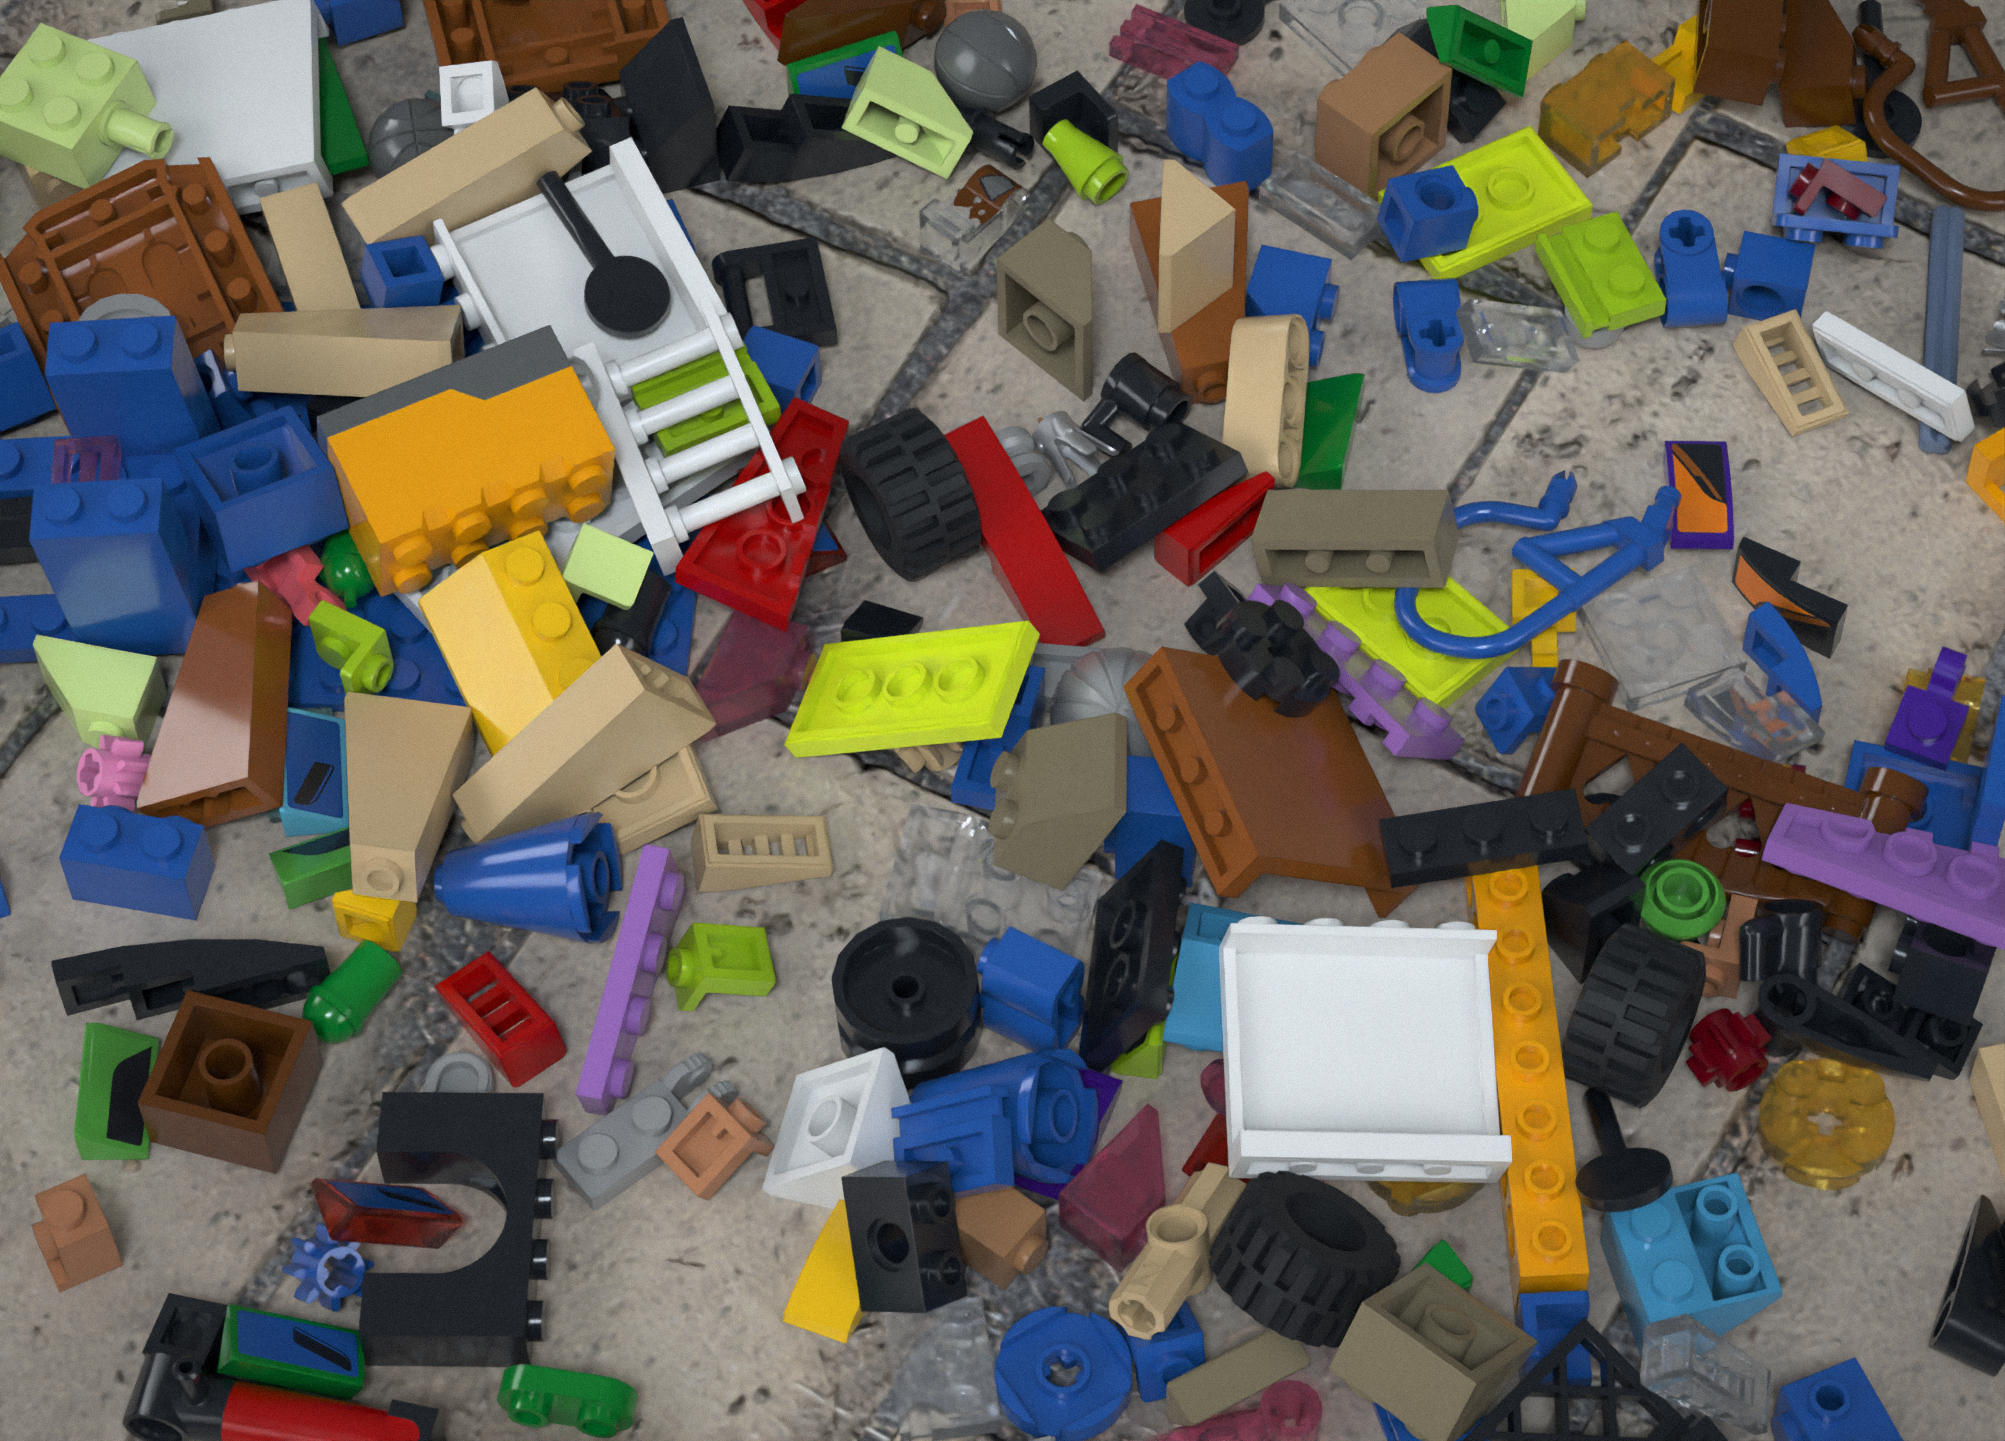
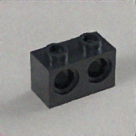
[1585,743,1728,878]
[1888,914,1997,1027]

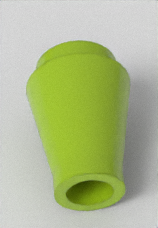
[1043,119,1129,205]

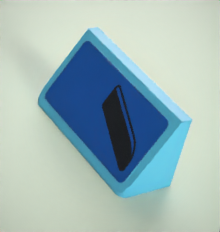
[279,707,349,837]

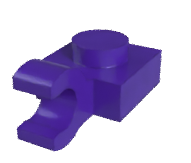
[1884,647,1970,772]

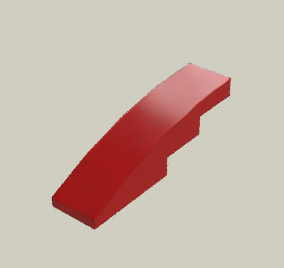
[944,415,1105,647]

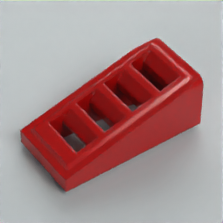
[1154,471,1275,587]
[434,951,566,1088]

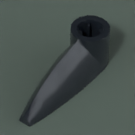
[1748,973,1938,1082]
[1929,1194,2005,1377]

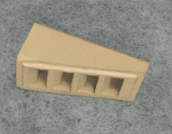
[1732,309,1849,437]
[691,814,833,892]

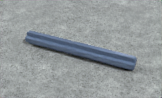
[1918,205,1965,455]

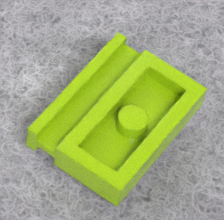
[1535,211,1666,339]
[630,341,781,458]

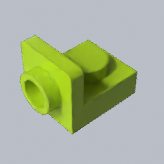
[308,600,394,695]
[666,922,776,1012]

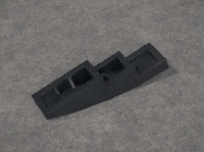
[51,939,330,1021]

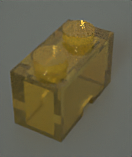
[1538,40,1676,179]

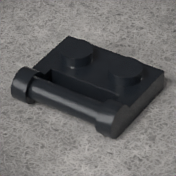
[711,237,838,347]

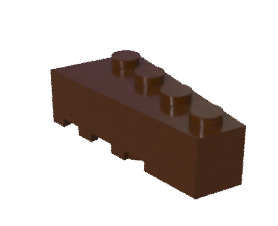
[1693,0,1787,106]

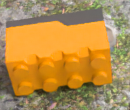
[317,325,615,597]

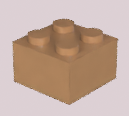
[1314,32,1452,212]

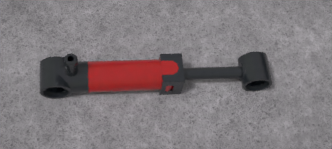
[123,1353,447,1441]

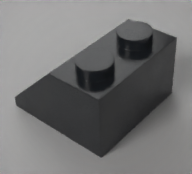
[612,17,721,194]

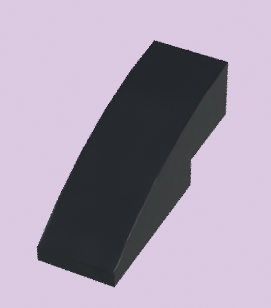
[716,94,898,182]

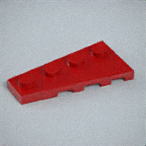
[675,397,849,633]

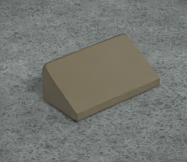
[1166,1329,1310,1426]

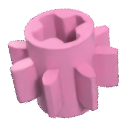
[77,735,151,813]

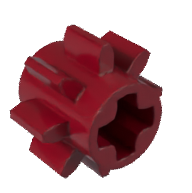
[1686,1008,1772,1092]

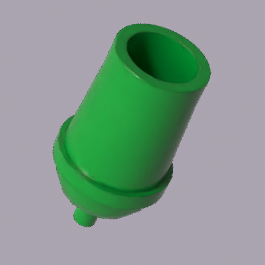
[319,529,375,608]
[302,940,403,1045]

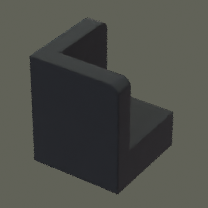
[1029,70,1118,167]

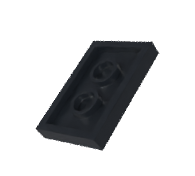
[1040,420,1248,573]
[1079,839,1186,1073]

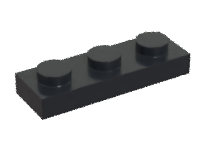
[1379,788,1588,888]

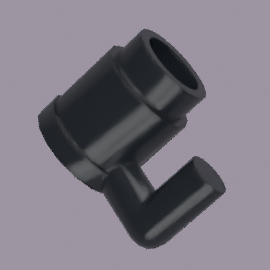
[1080,352,1192,458]
[1739,899,1823,985]

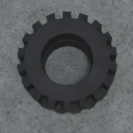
[840,408,981,581]
[1562,922,1706,1108]
[1209,1171,1401,1348]

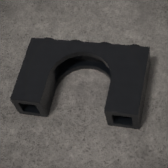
[358,1092,560,1367]

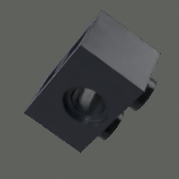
[841,1161,968,1313]

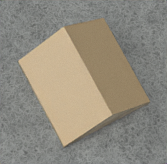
[1158,159,1236,333]

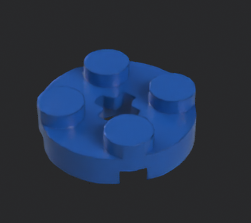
[995,1306,1132,1441]

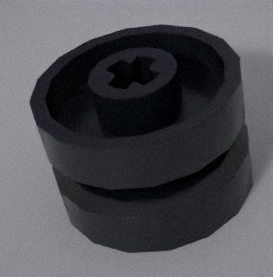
[831,917,983,1090]

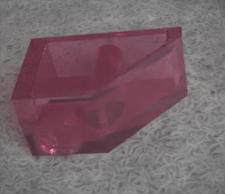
[696,610,816,742]
[1059,1103,1166,1273]

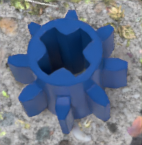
[282,1222,374,1312]

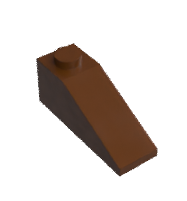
[777,0,946,66]
[1779,0,1869,128]

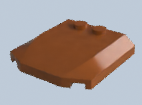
[422,0,670,92]
[0,157,285,435]

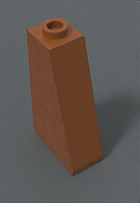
[1130,181,1249,405]
[137,580,292,828]

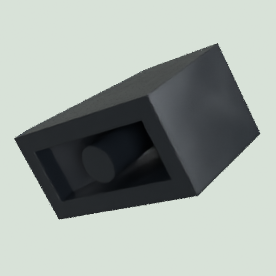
[1541,864,1646,985]

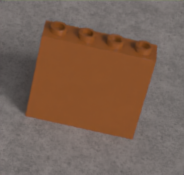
[1123,646,1420,918]

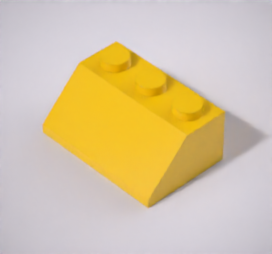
[418,530,601,758]

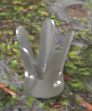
[1032,411,1119,489]

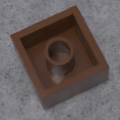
[138,990,323,1174]

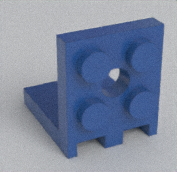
[1844,695,2005,851]

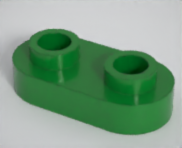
[497,1364,639,1438]

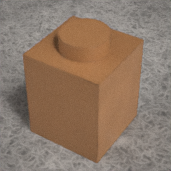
[955,1187,1049,1290]

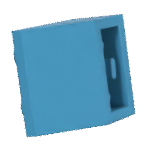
[1162,902,1304,1052]
[1600,1172,1783,1360]

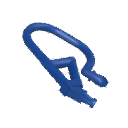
[1394,470,1682,659]

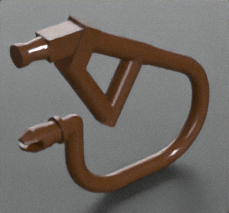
[1852,0,2005,212]

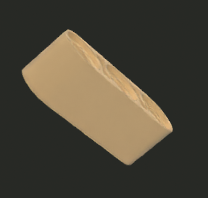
[1222,314,1310,488]

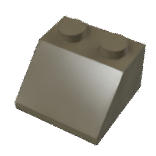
[996,218,1092,402]
[988,713,1127,891]
[1328,1263,1538,1441]

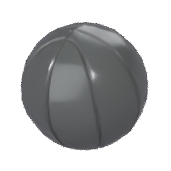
[934,9,1037,112]
[367,98,454,180]

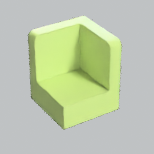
[561,523,654,610]

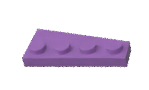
[1246,582,1465,760]
[1761,803,2005,950]
[576,844,687,1116]

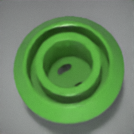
[1640,858,1726,943]

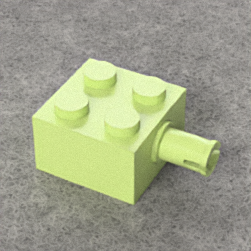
[0,23,174,189]

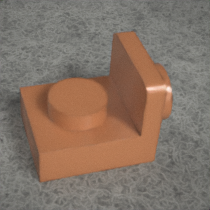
[1680,894,1758,999]
[655,1092,775,1201]

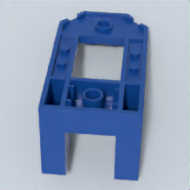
[0,315,221,663]

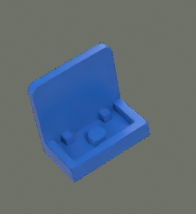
[1770,153,1900,249]

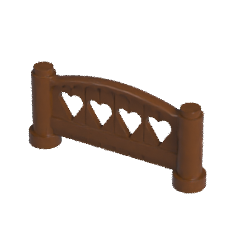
[1514,659,1929,944]

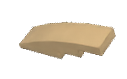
[259,182,361,311]

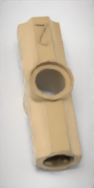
[1109,1162,1247,1341]

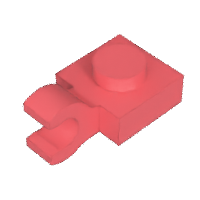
[243,545,346,626]

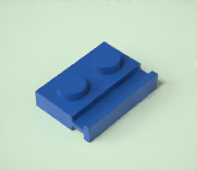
[891,1085,1015,1199]

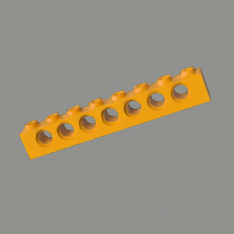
[1463,865,1590,1315]

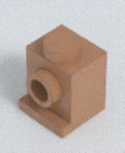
[31,1174,123,1293]

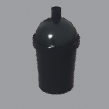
[590,570,672,658]

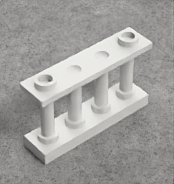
[571,294,807,576]

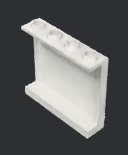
[87,0,333,215]
[429,137,727,411]
[1219,916,1512,1183]

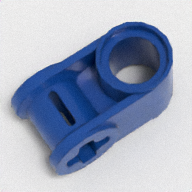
[1653,210,1728,328]
[1393,278,1465,393]

